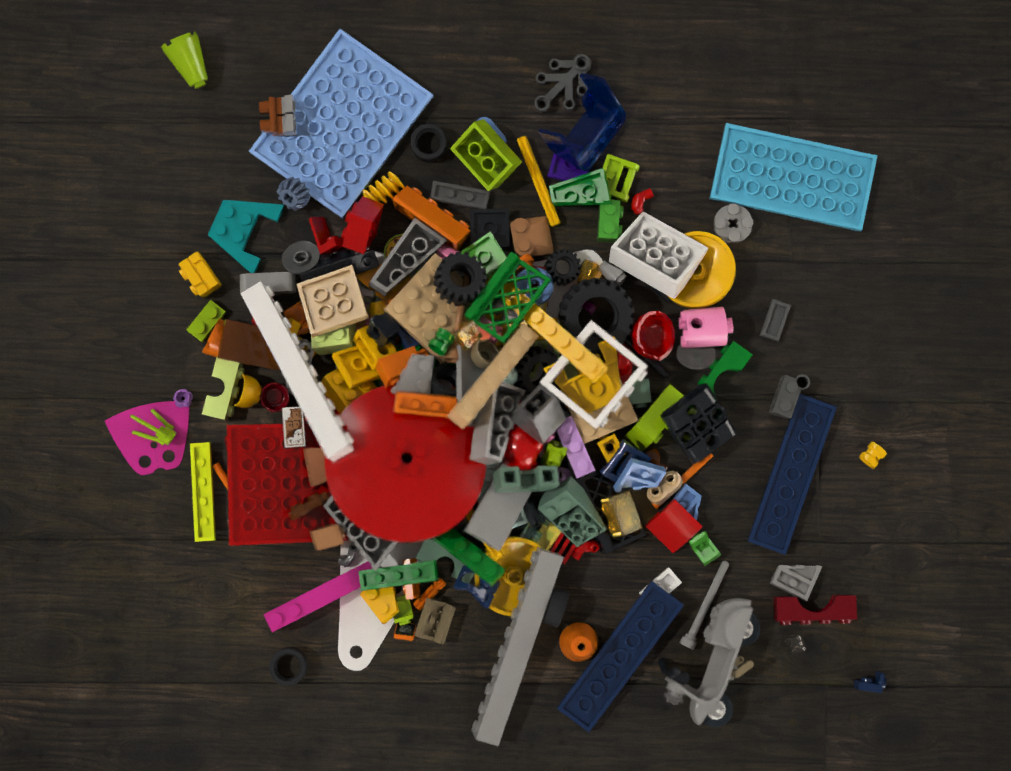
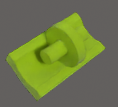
[540,440,567,468]

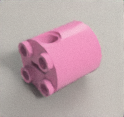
[678,307,733,349]

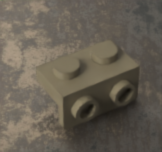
[414,598,456,645]

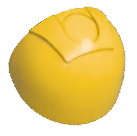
[234,374,262,408]

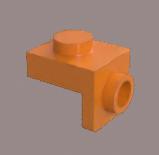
[283,302,310,336]

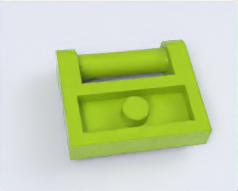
[603,154,640,202]

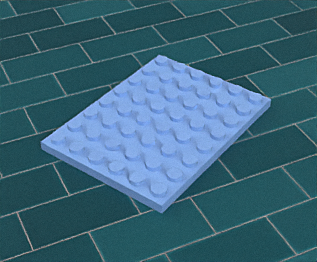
[249,29,433,219]

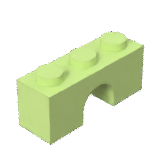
[202,357,244,421]

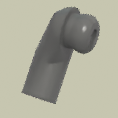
[338,543,358,567]

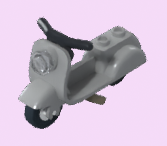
[658,598,760,727]

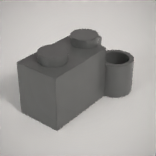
[768,374,810,420]

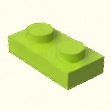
[187,300,227,343]

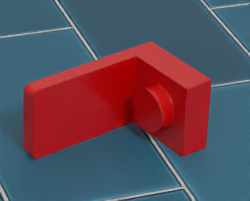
[309,217,345,254]

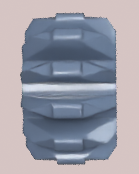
[276,177,311,211]

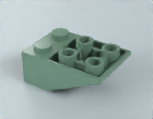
[538,476,607,547]

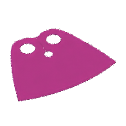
[105,401,189,475]

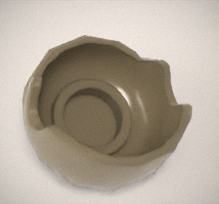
[471,339,499,369]

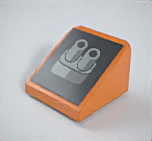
[394,623,416,641]

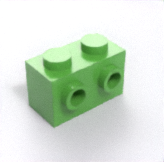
[597,200,623,243]

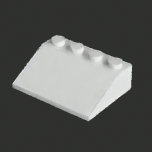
[609,212,708,299]

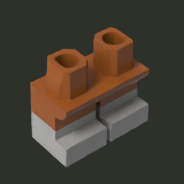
[259,95,296,136]

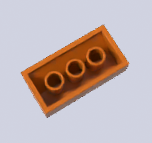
[392,186,470,251]

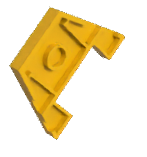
[543,336,621,414]

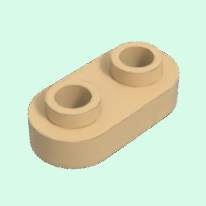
[647,471,683,505]

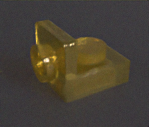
[454,320,483,351]

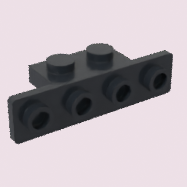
[300,248,379,282]

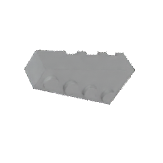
[369,218,447,296]
[470,382,525,465]
[324,496,398,571]

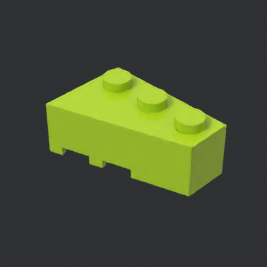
[624,384,684,451]

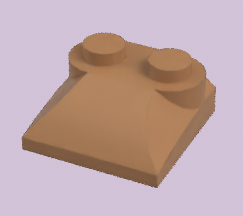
[509,216,554,258]

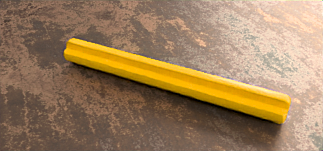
[517,136,560,227]

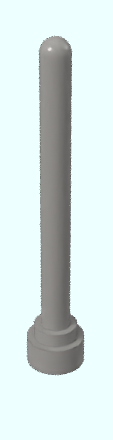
[679,561,729,650]

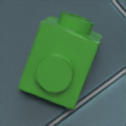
[689,531,721,566]

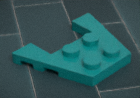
[208,200,285,273]

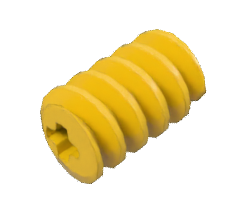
[362,171,405,203]

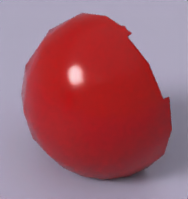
[630,311,675,361]
[502,425,544,471]

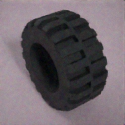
[558,278,635,354]

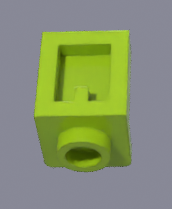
[393,595,414,626]

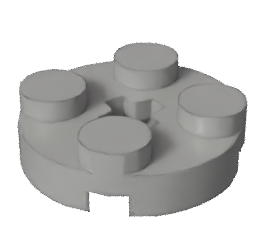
[714,203,753,243]

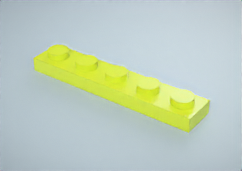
[190,442,216,542]

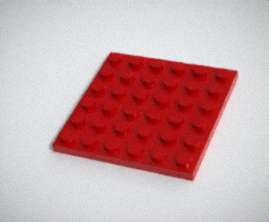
[226,423,349,546]

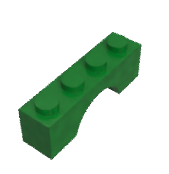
[688,341,753,409]

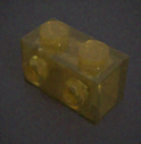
[601,490,642,537]

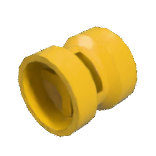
[859,442,887,469]

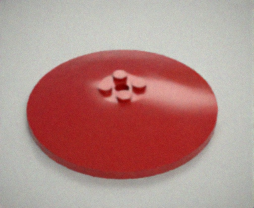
[324,386,486,543]

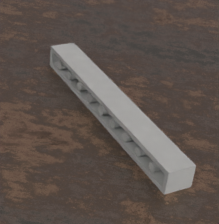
[472,547,564,746]

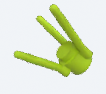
[130,409,177,445]

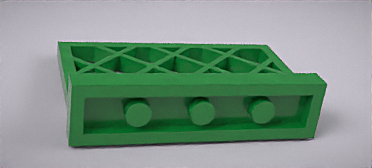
[464,252,551,344]

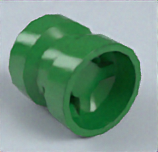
[428,328,455,356]

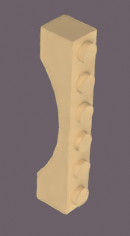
[447,323,539,429]

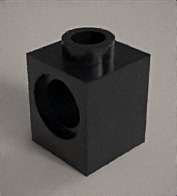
[366,312,401,348]

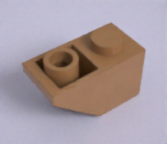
[309,523,345,550]

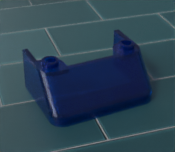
[538,73,626,171]

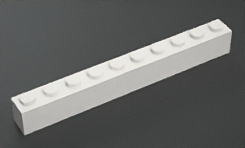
[241,281,354,462]

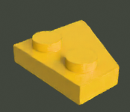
[360,586,399,625]

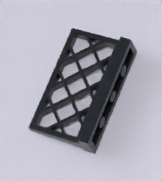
[575,467,646,555]

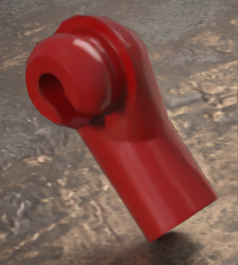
[631,188,654,214]
[571,539,599,561]

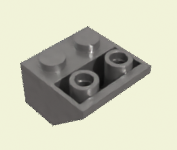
[511,384,566,445]

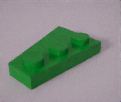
[549,168,612,206]

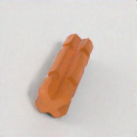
[413,577,446,610]

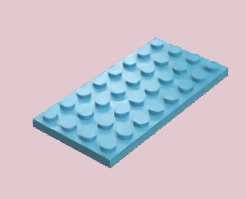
[709,123,877,231]

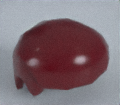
[260,382,290,412]

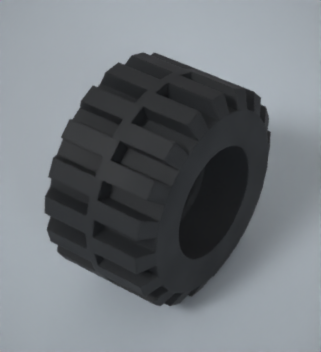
[433,251,487,306]
[514,346,564,395]

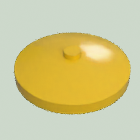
[667,231,736,309]
[474,536,540,616]

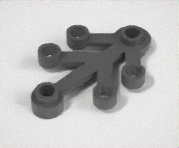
[534,54,591,112]

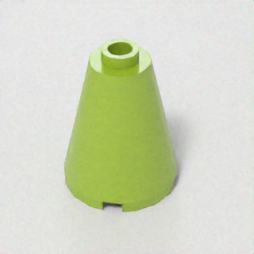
[161,32,208,89]

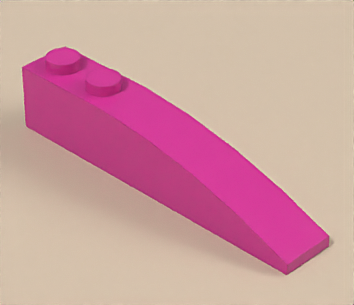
[263,561,373,632]

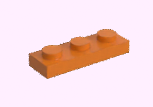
[394,390,457,418]

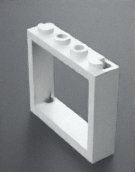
[540,321,648,429]

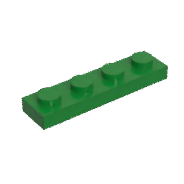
[432,528,505,586]
[358,560,438,591]

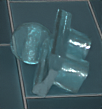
[520,508,551,543]

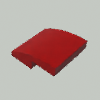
[645,499,703,553]

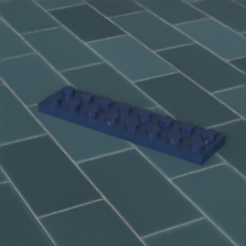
[747,394,837,555]
[557,580,684,732]

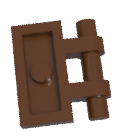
[287,492,329,521]

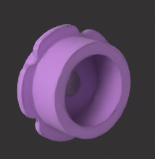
[173,389,193,408]

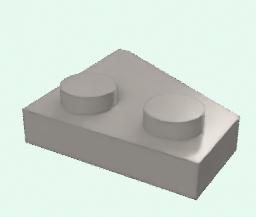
[391,354,434,394]
[770,565,822,601]

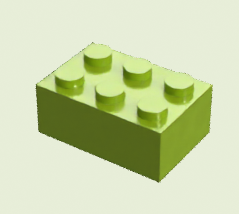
[450,119,522,191]

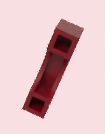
[773,594,857,625]

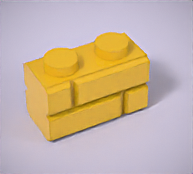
[179,251,222,298]

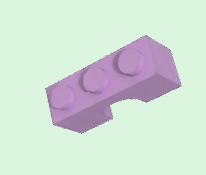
[556,416,595,478]

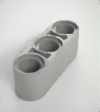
[240,272,296,294]

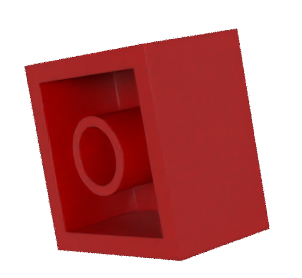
[341,196,384,254]

